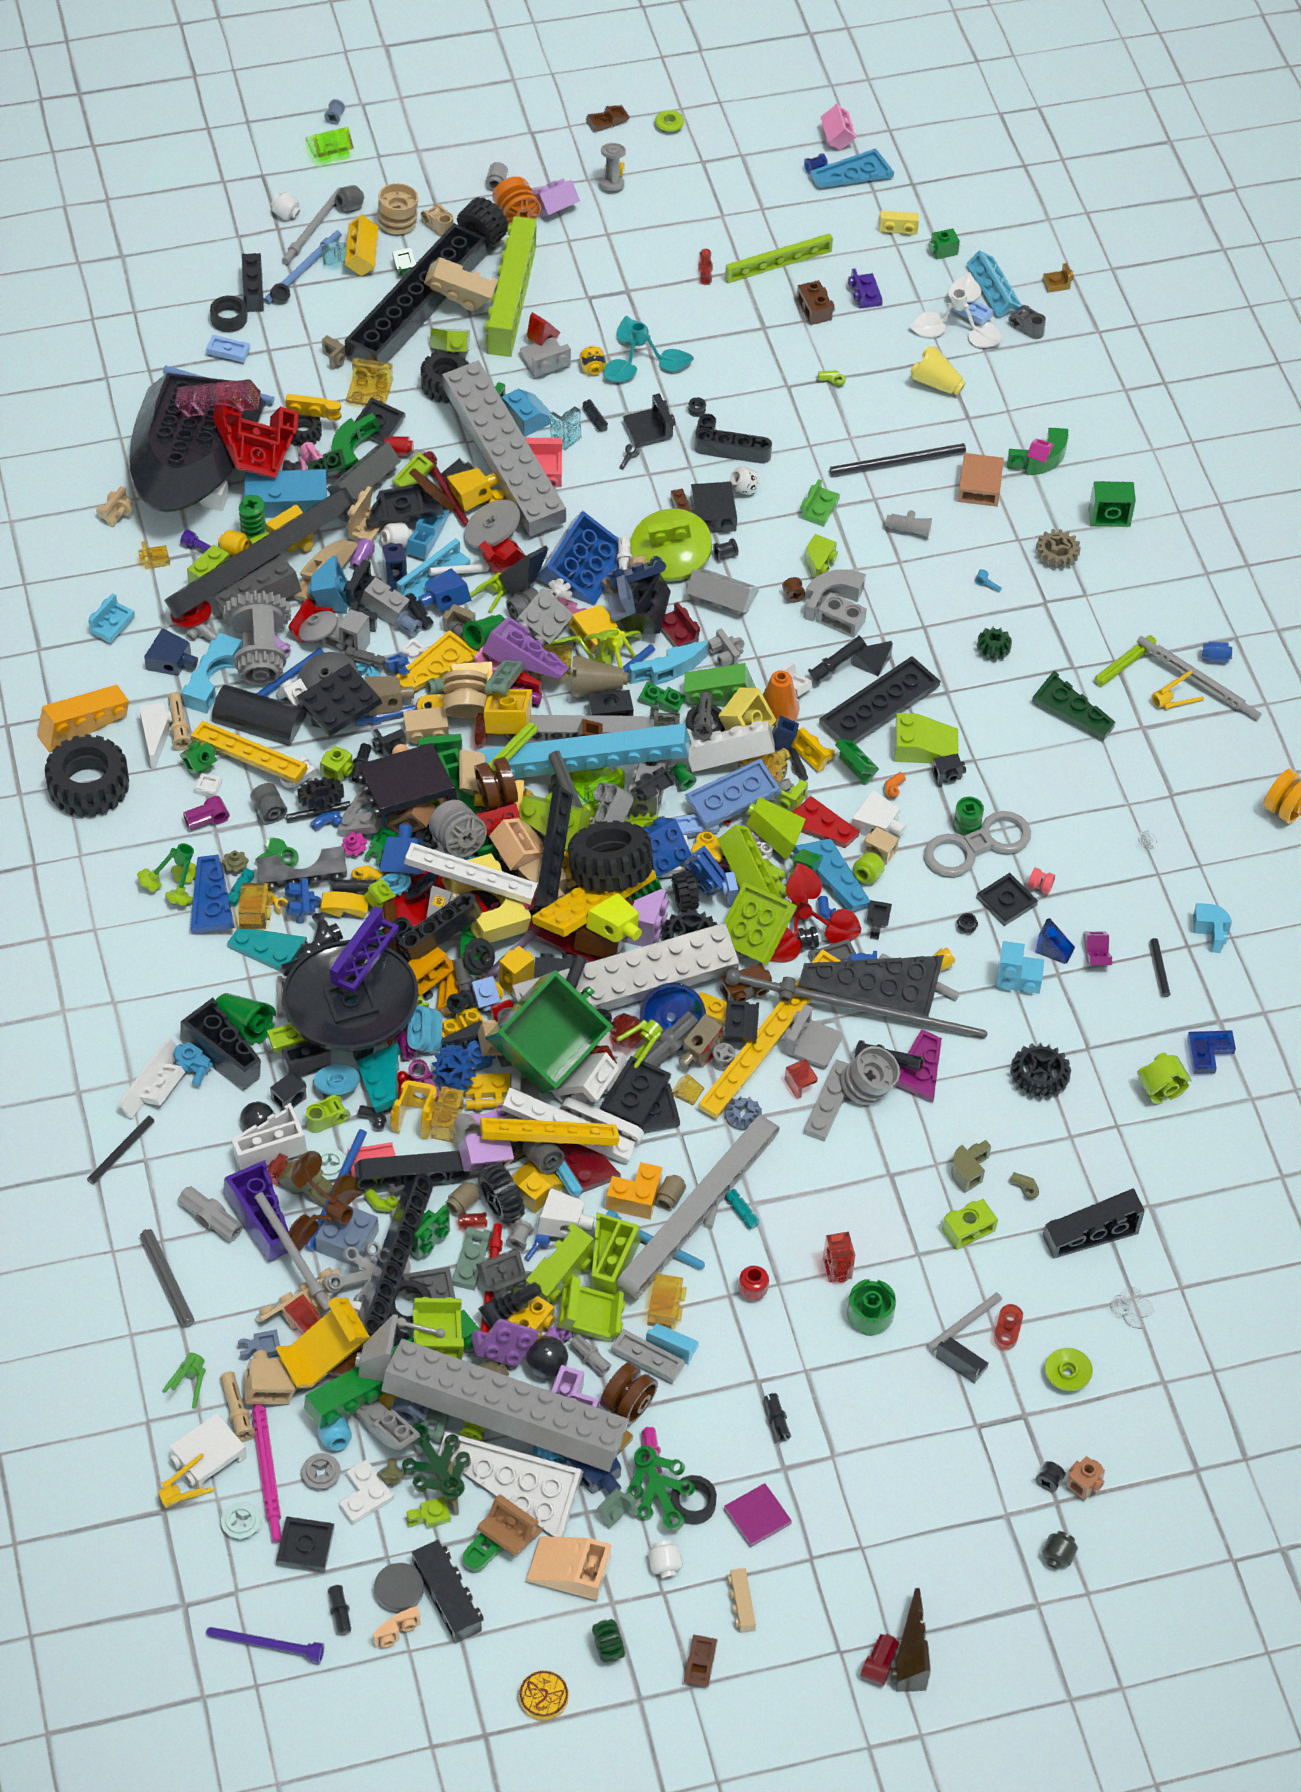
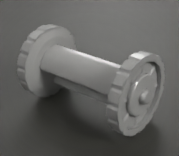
[599,143,626,191]

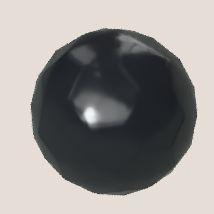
[526,1336,568,1379]

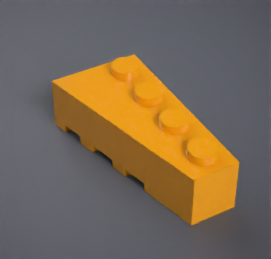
[37,684,129,753]

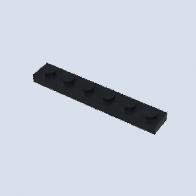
[535,786,573,910]

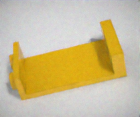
[276,1297,370,1388]

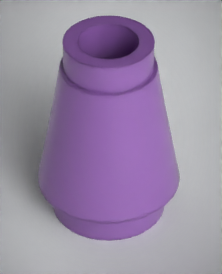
[350,538,375,569]

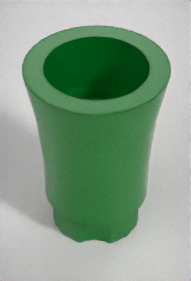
[462,614,505,649]

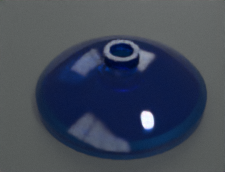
[639,983,706,1049]

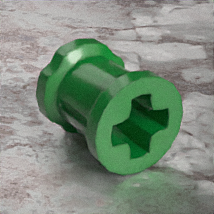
[669,762,697,790]

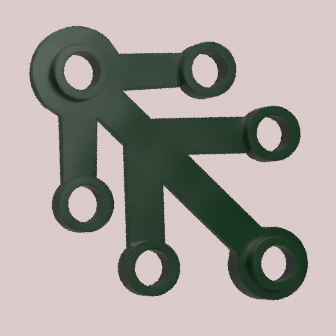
[402,1424,471,1499]

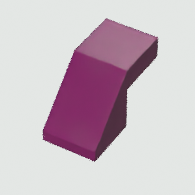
[1084,931,1112,965]

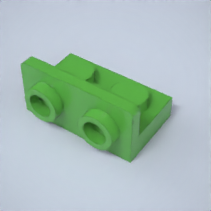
[800,479,840,527]

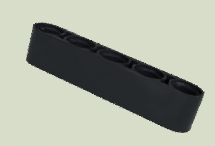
[354,1151,470,1189]

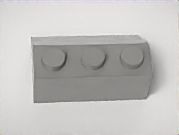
[686,568,760,615]

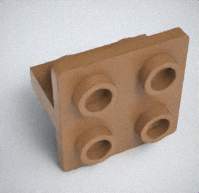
[477,1494,542,1556]

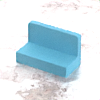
[646,1323,699,1365]

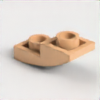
[373,1606,421,1648]

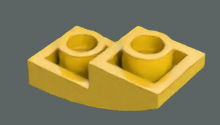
[320,892,368,918]
[442,1007,484,1038]

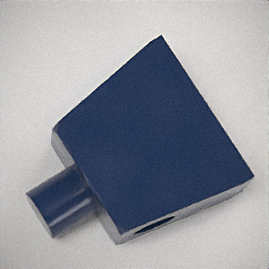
[382,543,407,592]
[144,628,198,676]
[566,1457,622,1495]

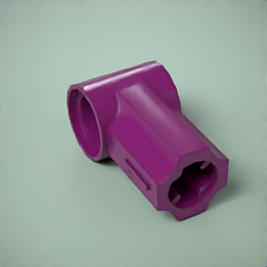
[183,796,230,830]

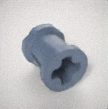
[324,99,345,124]
[395,611,422,637]

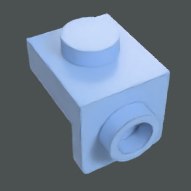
[722,872,740,906]
[471,976,501,1012]

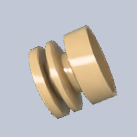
[377,183,419,235]
[443,670,487,718]

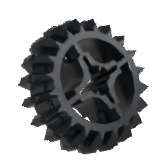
[661,908,718,941]
[1010,1042,1071,1100]
[478,1163,525,1224]

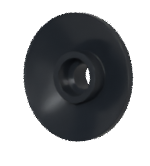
[405,872,440,900]

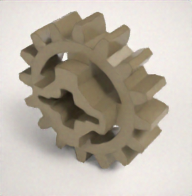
[1036,529,1081,568]

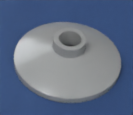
[299,611,338,642]

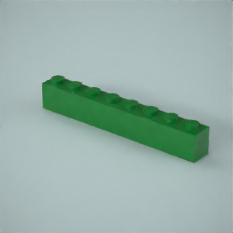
[304,1309,480,1429]

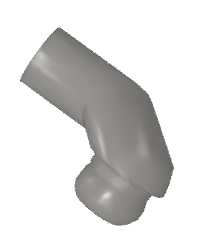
[186,624,218,642]

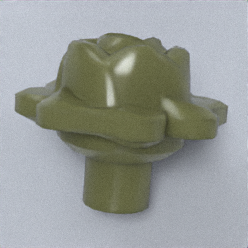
[222,850,249,873]
[377,1459,407,1484]

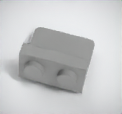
[520,337,571,377]
[783,1004,843,1068]

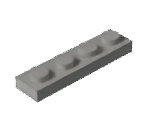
[804,1059,849,1142]

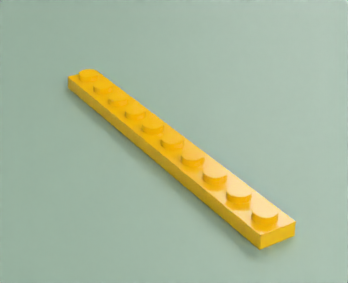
[698,949,840,1120]

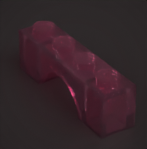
[175,379,261,417]

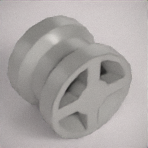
[712,1043,735,1071]

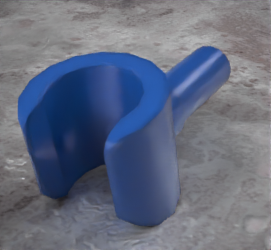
[524,1234,551,1261]

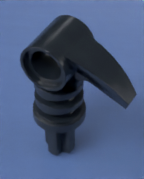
[478,1282,542,1329]

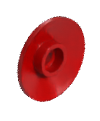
[170,600,212,628]

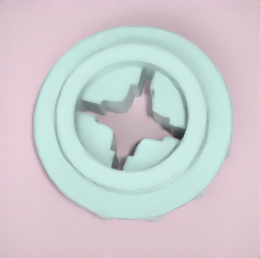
[318,1148,346,1182]
[221,1502,261,1541]

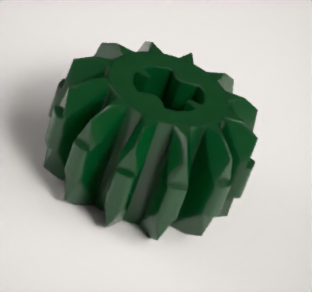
[977,626,1012,661]
[592,1619,625,1663]

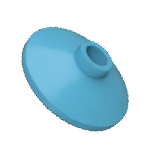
[314,1064,360,1095]

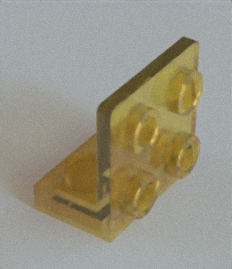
[346,358,393,406]

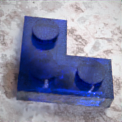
[1187,1030,1236,1074]

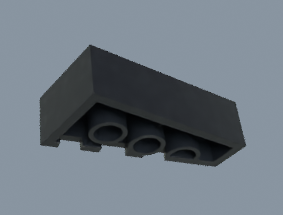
[1043,1188,1145,1259]

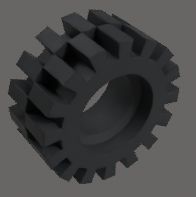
[290,414,322,447]
[671,870,700,912]

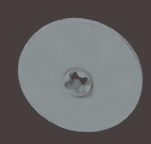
[465,500,520,549]

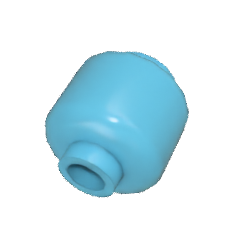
[317,1417,352,1451]

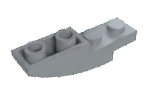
[353,1400,420,1450]

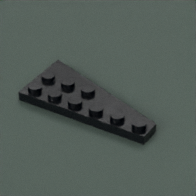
[798,955,944,1017]

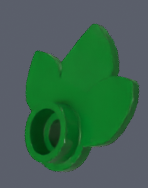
[255,838,299,868]

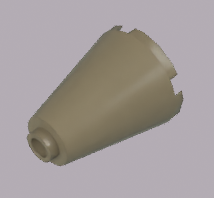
[572,656,627,698]

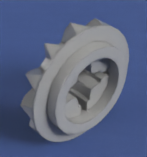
[302,1453,341,1491]

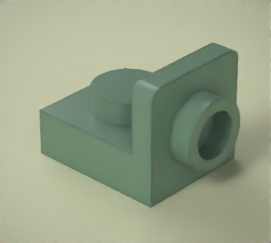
[596,1489,639,1528]

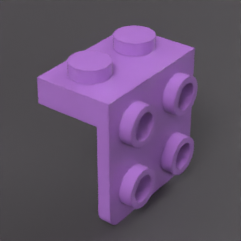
[471,1319,539,1368]

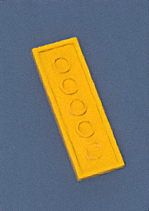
[532,870,656,937]

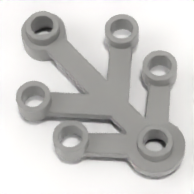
[322,1242,411,1302]

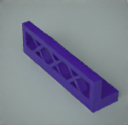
[329,906,399,993]

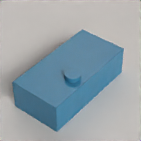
[245,469,327,518]

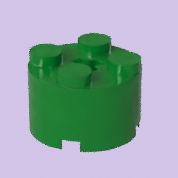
[847,1279,896,1336]

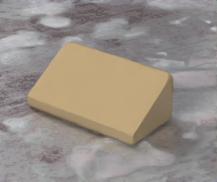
[459,750,485,796]

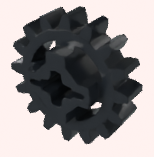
[297,777,344,810]

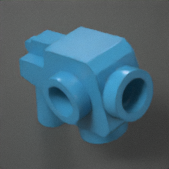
[173,1042,213,1086]

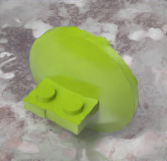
[631,509,712,582]

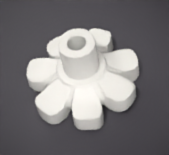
[547,578,572,604]

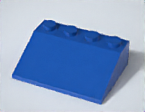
[537,510,619,605]

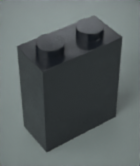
[690,481,737,533]

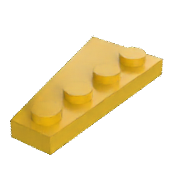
[395,630,478,692]

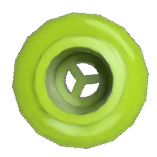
[853,852,885,884]

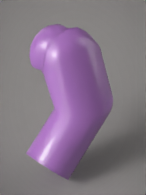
[544,1326,572,1342]

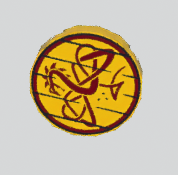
[519,1670,569,1721]

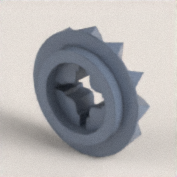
[726,1096,762,1129]

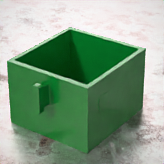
[485,970,614,1093]

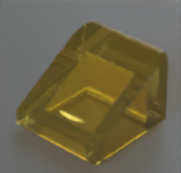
[672,1074,704,1105]

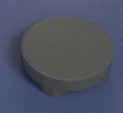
[374,1563,424,1612]

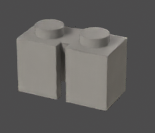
[360,577,410,626]

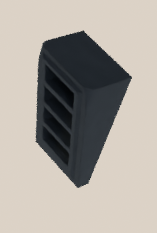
[442,1020,483,1050]

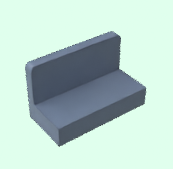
[608,575,636,622]

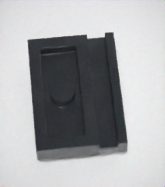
[724,1000,759,1043]

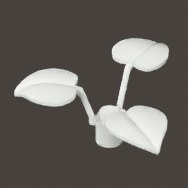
[910,272,1002,348]

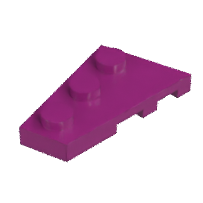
[895,1029,942,1102]

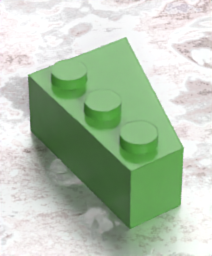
[684,663,756,707]

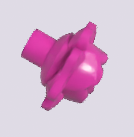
[341,832,367,856]

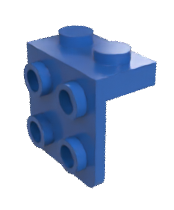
[641,816,692,876]
[683,845,725,897]

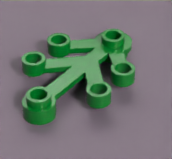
[627,1445,695,1531]

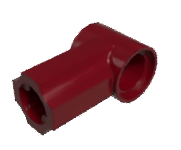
[860,1634,900,1687]

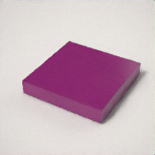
[724,1483,792,1548]

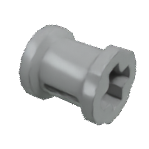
[506,1220,534,1251]

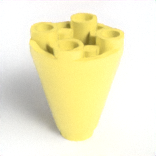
[910,346,966,395]

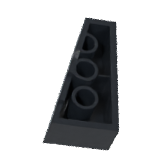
[180,997,261,1089]

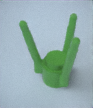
[162,1353,206,1409]

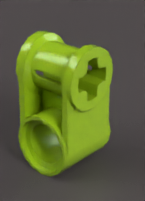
[305,1095,351,1133]

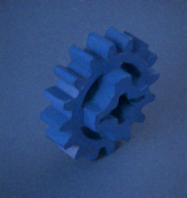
[432,1045,476,1094]

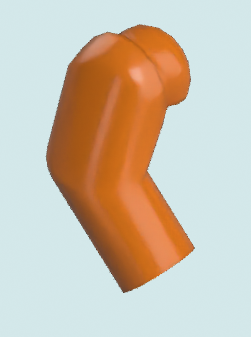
[885,772,906,799]

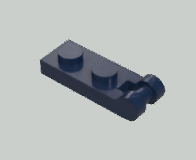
[607,556,666,588]

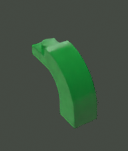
[331,413,380,476]
[1007,427,1068,475]

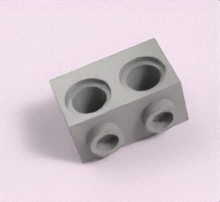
[817,593,867,638]

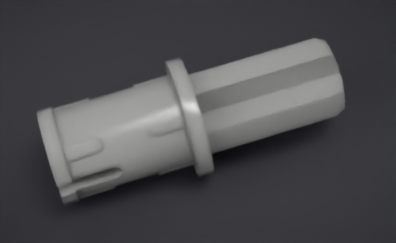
[570,1334,612,1376]

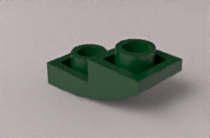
[307,449,346,479]

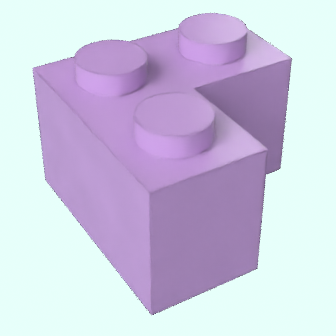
[551,1365,599,1408]

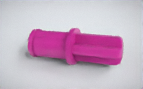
[642,1427,662,1474]

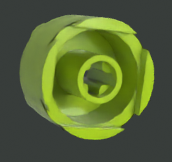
[1137,1052,1192,1104]

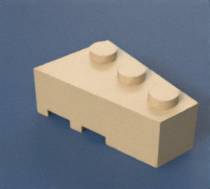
[424,258,498,312]

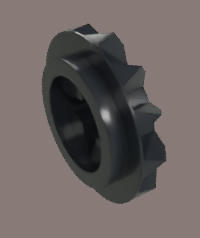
[462,938,495,974]

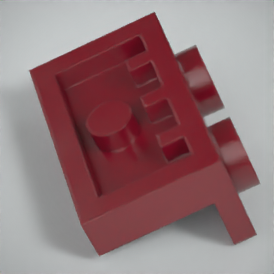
[661,602,700,647]

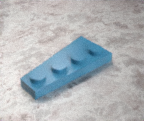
[810,148,894,188]
[792,838,870,911]

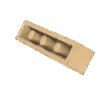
[727,1568,756,1633]

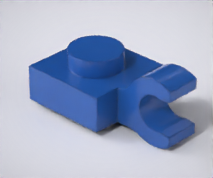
[383,653,410,676]

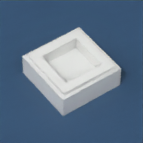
[194,773,222,797]

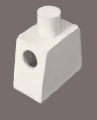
[852,790,906,837]
[537,1189,595,1238]

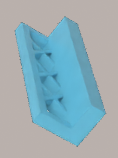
[966,250,1022,318]
[397,538,470,608]

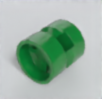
[953,796,984,836]

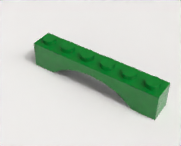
[438,748,500,861]

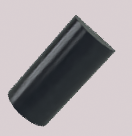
[212,684,307,746]

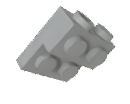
[516,587,573,646]

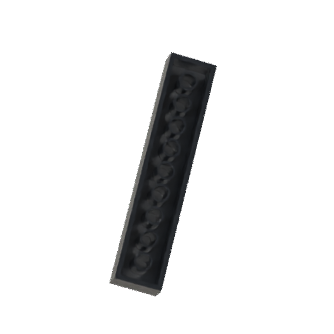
[344,223,486,372]

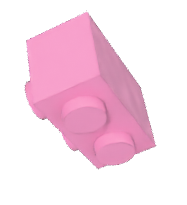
[821,104,857,151]

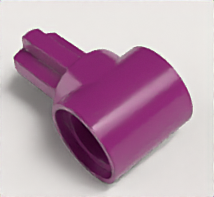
[408,1059,442,1101]

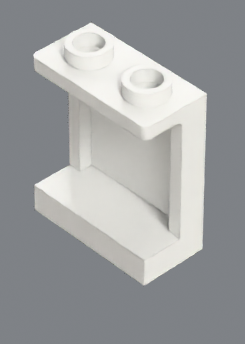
[551,1052,620,1103]
[169,1413,247,1488]

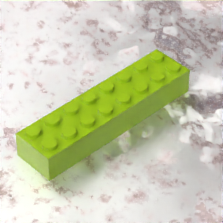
[485,216,537,357]

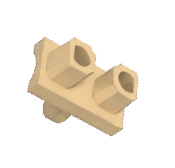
[96,486,133,526]

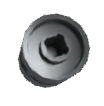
[506,588,539,623]
[250,783,287,824]
[522,1141,564,1174]

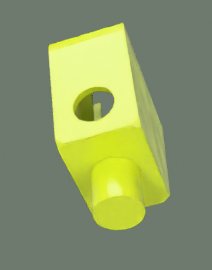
[586,893,642,942]

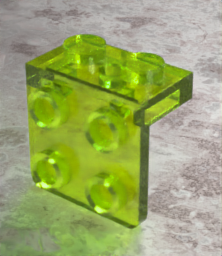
[569,767,625,805]

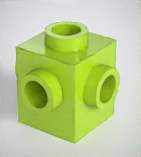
[320,745,354,782]

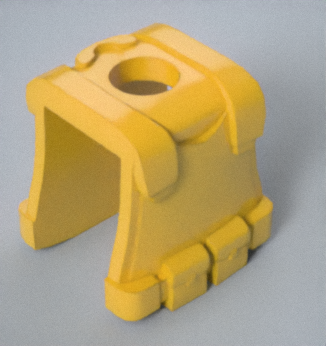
[391,1081,437,1139]

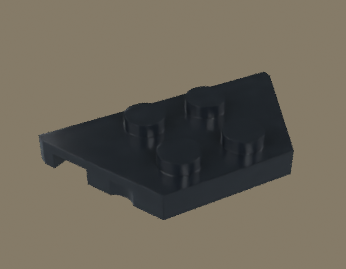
[365,483,444,529]

